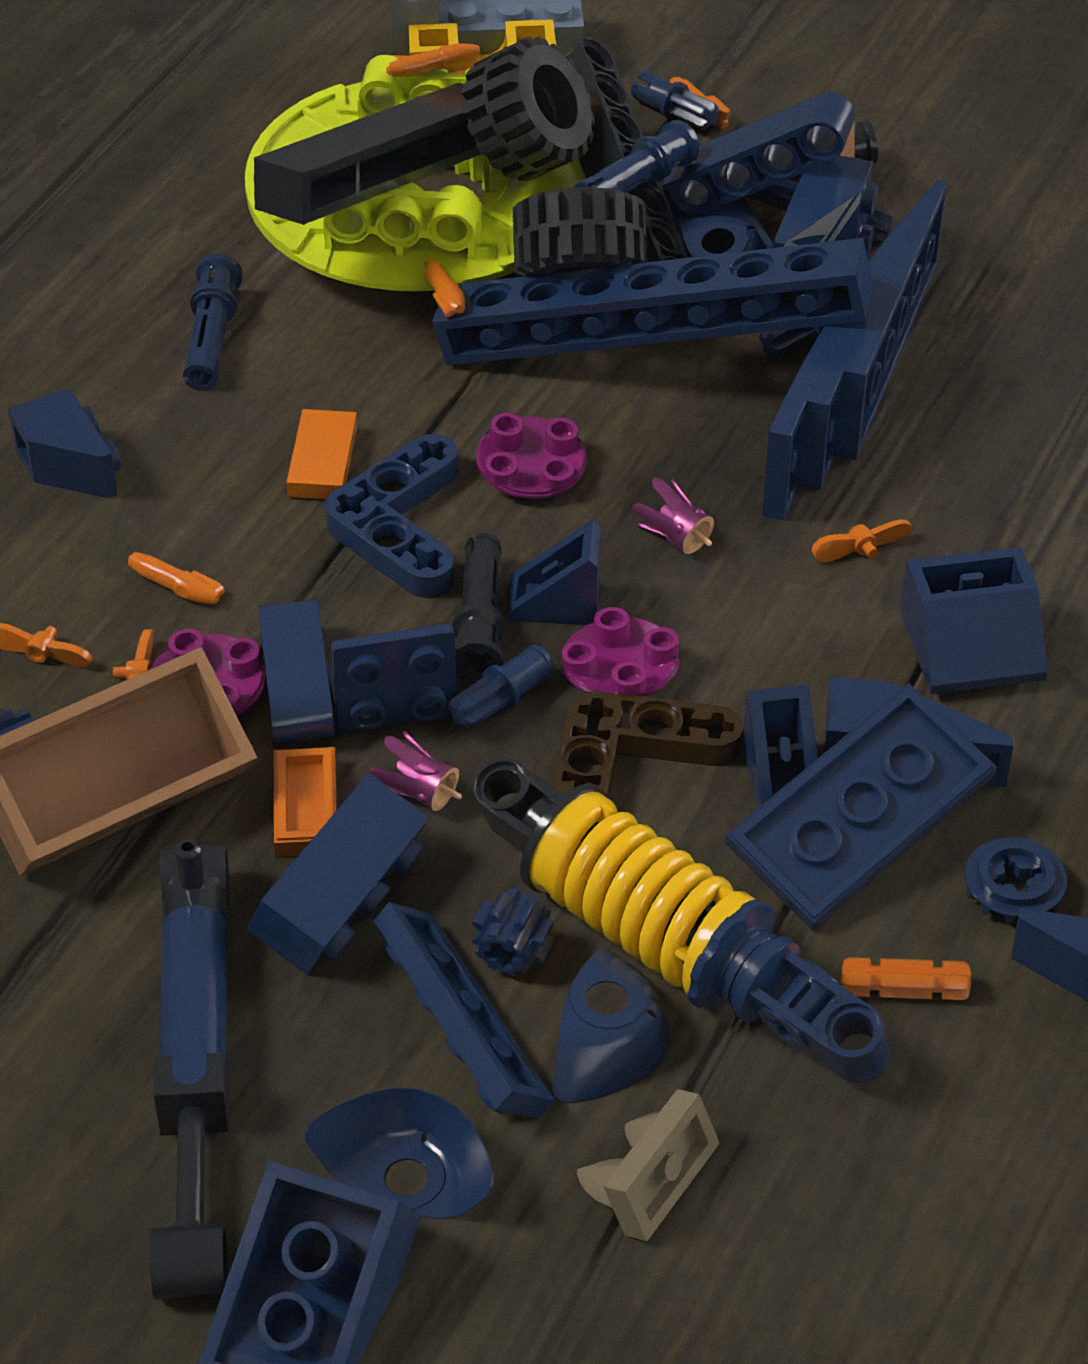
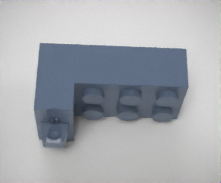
[390,0,584,56]

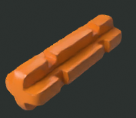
[841,957,971,1000]

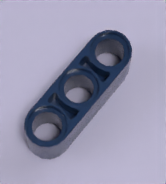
[258,600,335,745]

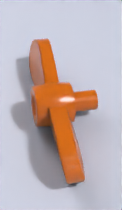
[811,519,913,563]
[0,623,93,668]
[113,629,154,680]

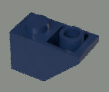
[8,388,121,498]

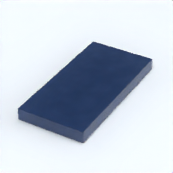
[725,683,997,931]

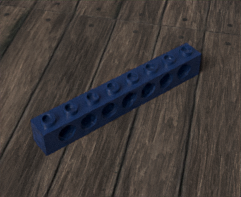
[432,238,873,365]

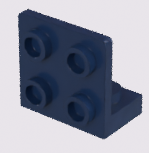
[327,624,457,734]

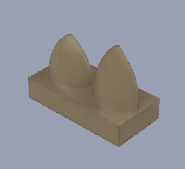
[577,1089,720,1241]

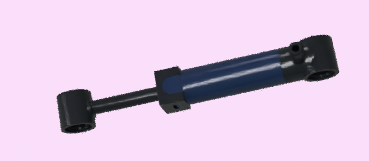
[150,839,230,1300]

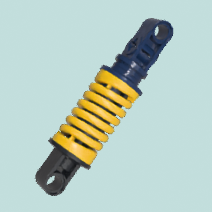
[473,758,890,1084]

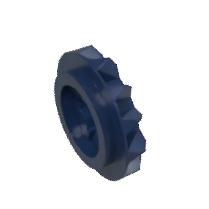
[964,837,1067,925]

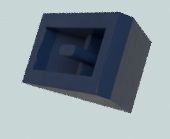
[506,520,601,625]
[742,684,818,808]

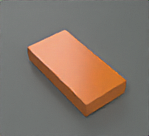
[286,409,357,499]
[274,747,337,857]

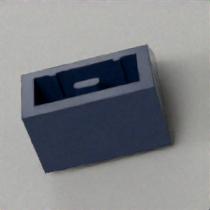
[900,547,1048,694]

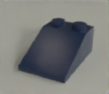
[198,1160,421,1364]

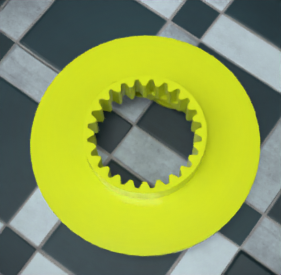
[245,55,586,291]

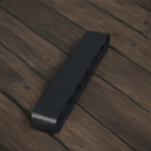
[565,36,689,262]

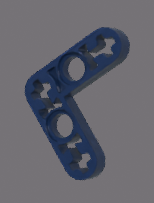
[325,434,458,598]

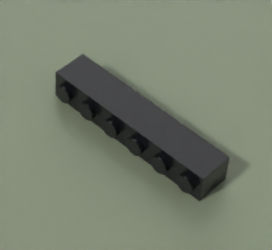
[254,83,481,225]

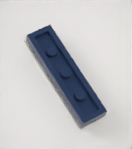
[374,902,555,1119]

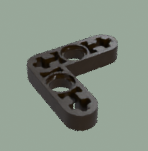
[552,691,743,799]

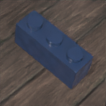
[246,773,429,975]

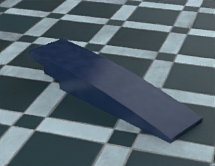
[762,180,948,521]

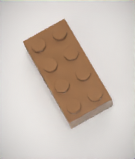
[0,647,257,877]

